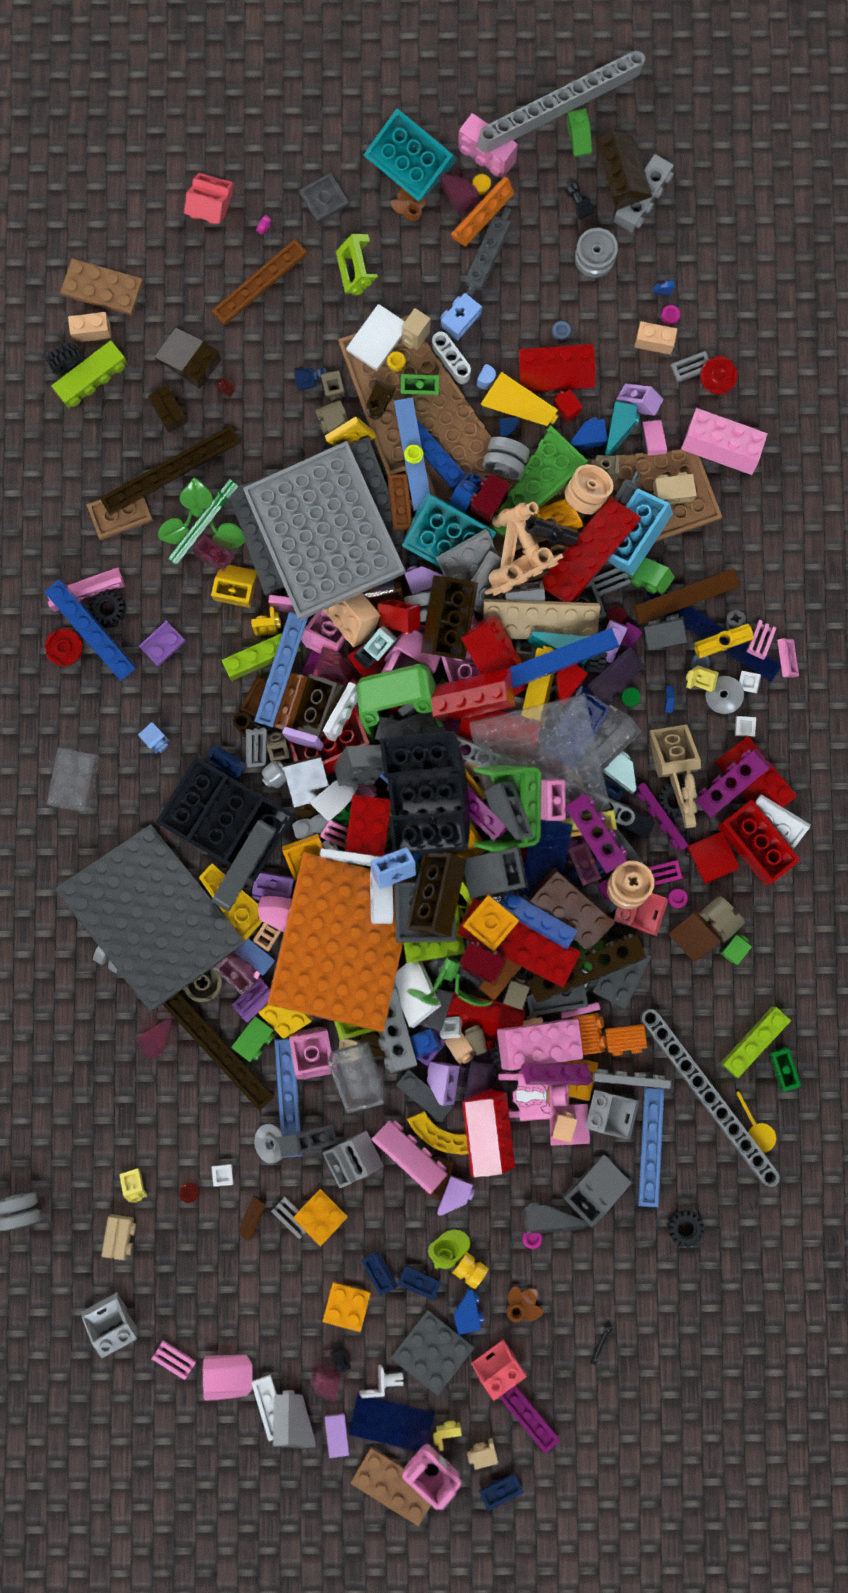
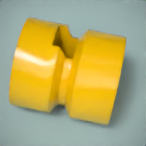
[451,1252,489,1289]

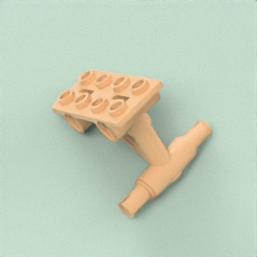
[484,502,563,596]

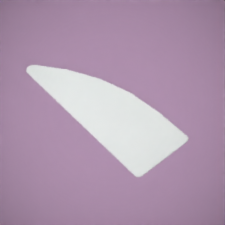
[310,780,358,821]

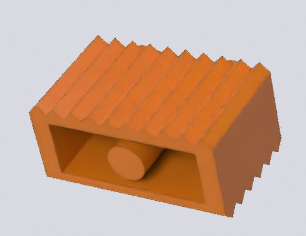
[572,1012,607,1055]
[604,1024,647,1056]

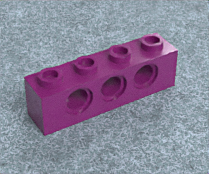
[696,749,772,818]
[565,792,628,873]

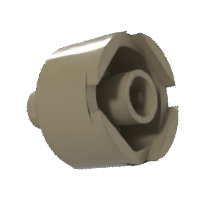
[315,400,349,446]
[699,896,745,942]
[184,966,224,1002]

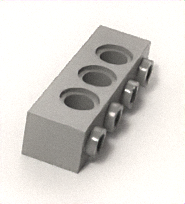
[614,154,674,233]
[379,989,417,1074]

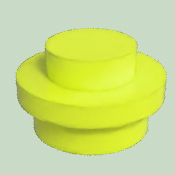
[404,445,423,464]

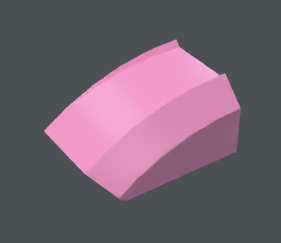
[301,611,346,658]
[258,896,292,932]
[289,1027,335,1080]
[203,1355,253,1400]

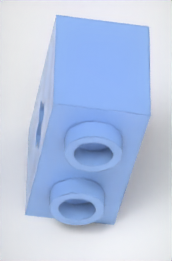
[440,293,482,341]
[371,847,416,889]

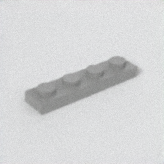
[590,1069,671,1089]

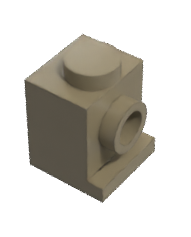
[321,371,345,403]
[591,455,620,480]
[266,732,290,761]

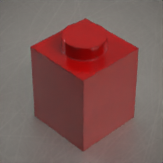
[553,389,583,423]

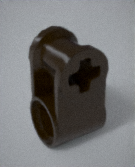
[367,380,395,420]
[232,712,267,748]

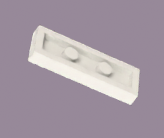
[322,682,358,742]
[251,1375,277,1441]

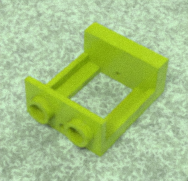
[336,234,378,295]

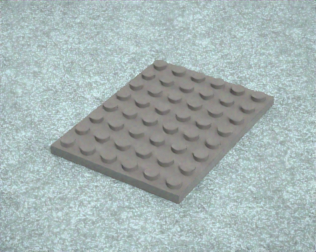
[243,441,406,621]

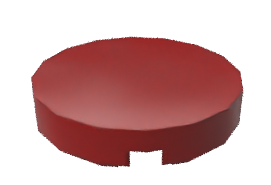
[700,356,738,395]
[45,629,83,666]

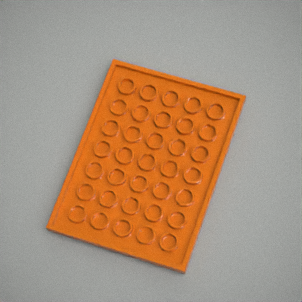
[267,852,415,1033]

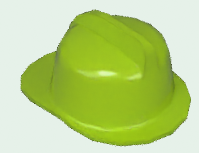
[428,1230,470,1269]

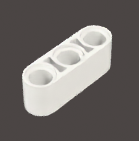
[432,332,471,384]
[370,871,393,924]

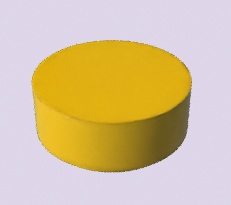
[472,174,491,195]
[387,351,406,372]

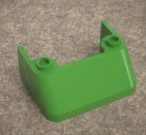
[356,664,444,743]
[474,765,541,852]

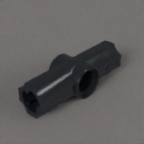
[525,516,579,546]

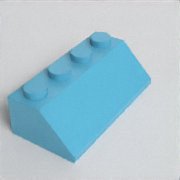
[608,488,673,576]

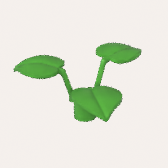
[158,477,246,549]
[407,957,493,1006]

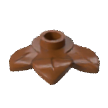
[391,188,426,221]
[506,1286,544,1322]

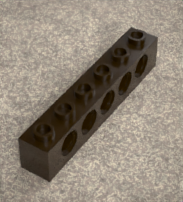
[528,933,647,1004]

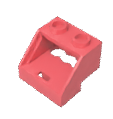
[184,173,234,224]
[613,893,668,936]
[471,1339,527,1401]

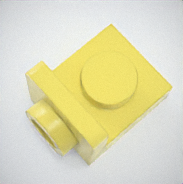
[119,1169,147,1202]

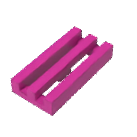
[648,860,683,886]

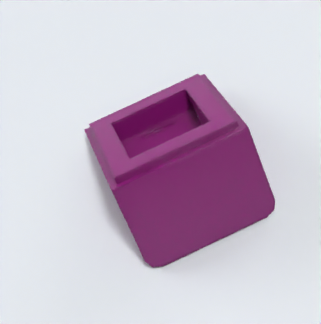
[620,622,643,651]

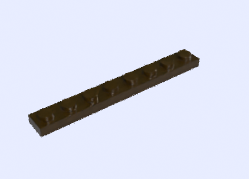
[100,425,241,516]
[162,992,274,1111]

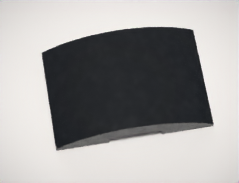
[380,731,470,854]
[155,757,295,882]

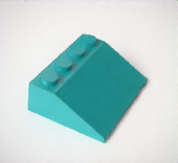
[364,109,458,202]
[401,492,496,567]

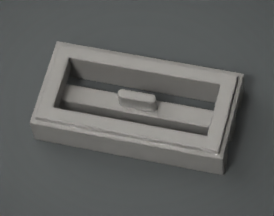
[670,351,709,383]
[591,568,631,596]
[246,728,267,767]
[271,1196,306,1239]

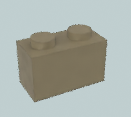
[503,976,530,1010]

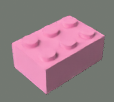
[458,113,518,178]

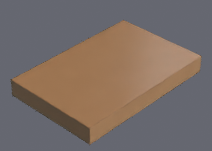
[87,497,153,541]

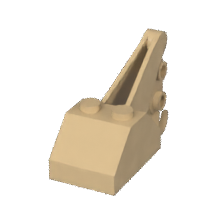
[649,724,701,828]

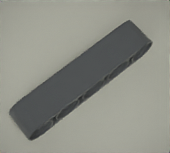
[211,819,277,911]

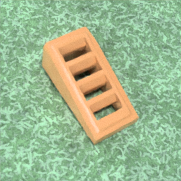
[252,922,282,952]

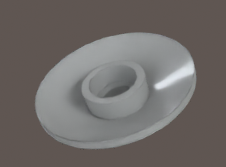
[706,676,744,714]
[254,1124,283,1163]

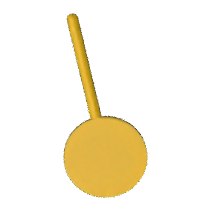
[736,1092,776,1153]

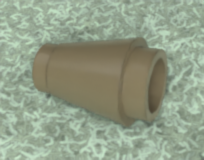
[464,1025,488,1056]

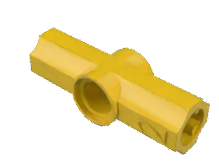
[694,624,754,659]

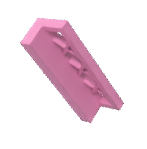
[48,568,126,612]

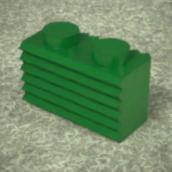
[767,1047,801,1091]

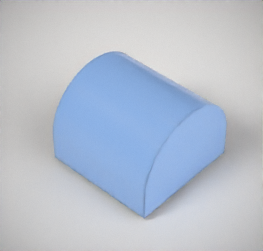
[477,364,496,390]

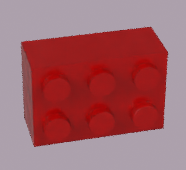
[345,795,391,857]

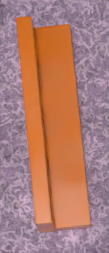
[451,177,514,247]

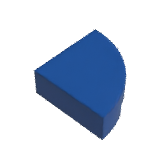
[653,281,675,295]
[499,417,518,437]
[665,686,675,713]

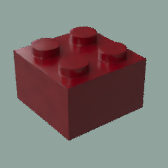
[469,473,511,527]
[459,942,506,985]

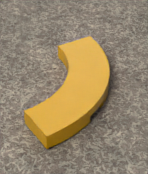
[407,1111,468,1155]

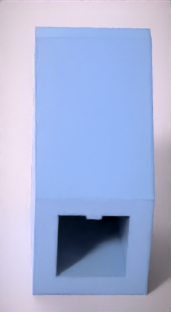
[138,722,170,754]

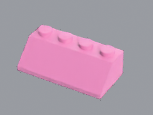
[371,1120,448,1194]

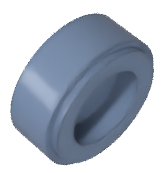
[552,321,571,342]
[690,655,710,669]

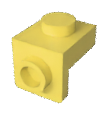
[686,665,719,692]
[433,1421,462,1451]

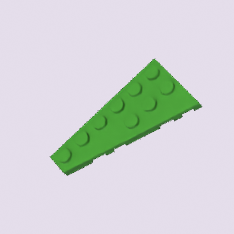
[491,425,589,540]

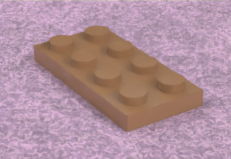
[60,259,143,316]
[350,1446,431,1526]

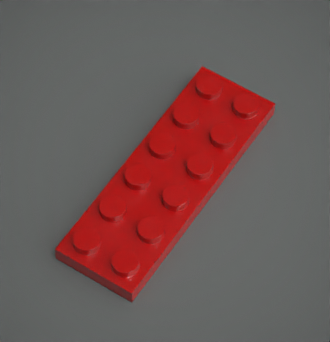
[541,497,641,602]
[456,898,581,987]

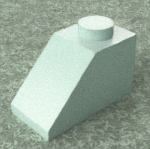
[364,626,398,661]
[602,751,636,794]

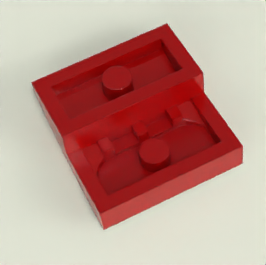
[687,832,739,884]

